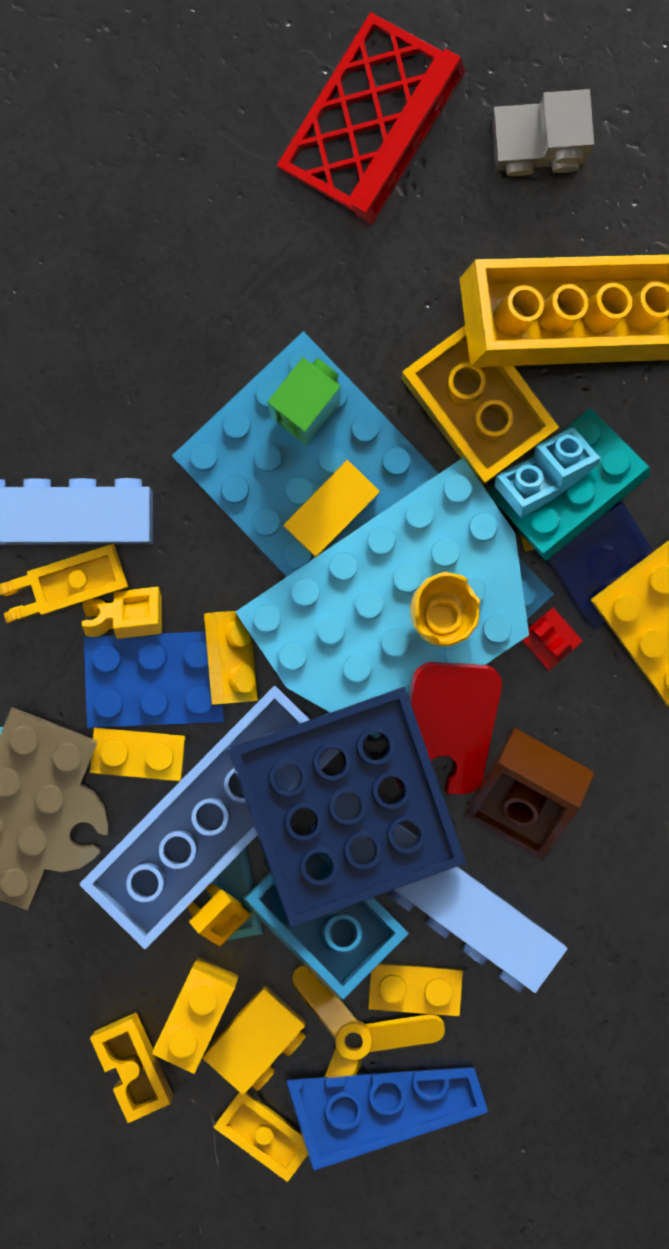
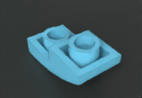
[494,427,600,518]

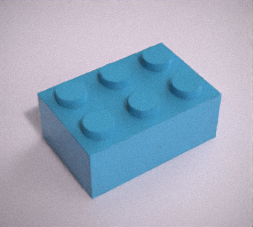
[241,853,409,1000]

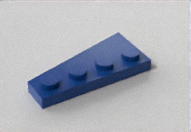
[285,1067,488,1171]

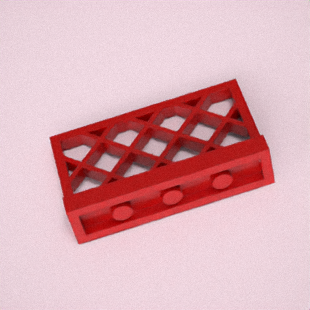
[277,12,465,225]

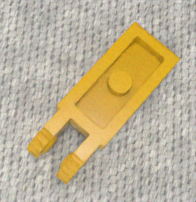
[0,544,129,623]

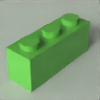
[267,357,341,446]

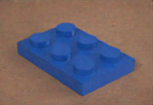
[83,632,224,728]

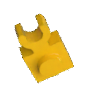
[82,587,162,639]

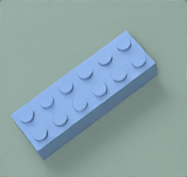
[79,685,340,949]

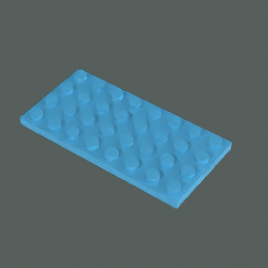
[172,331,554,619]

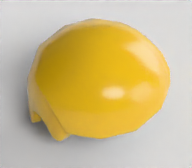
[410,572,480,647]

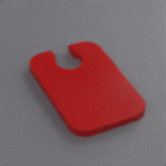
[395,662,502,794]

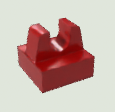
[521,607,583,671]

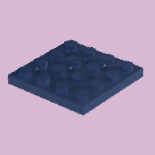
[227,687,466,927]

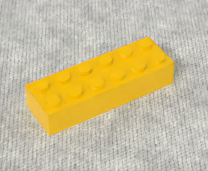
[459,255,669,367]

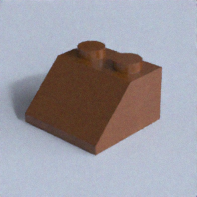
[463,728,595,861]

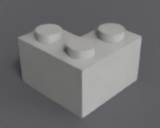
[491,89,594,176]

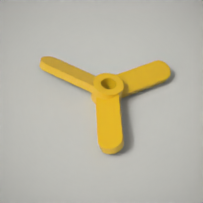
[291,965,445,1077]

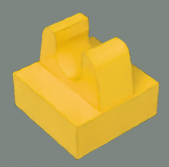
[188,884,252,947]

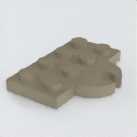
[0,707,108,911]

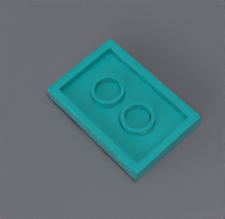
[488,408,651,561]

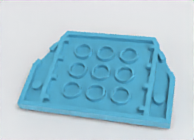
[236,457,529,738]

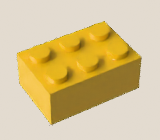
[401,325,559,486]

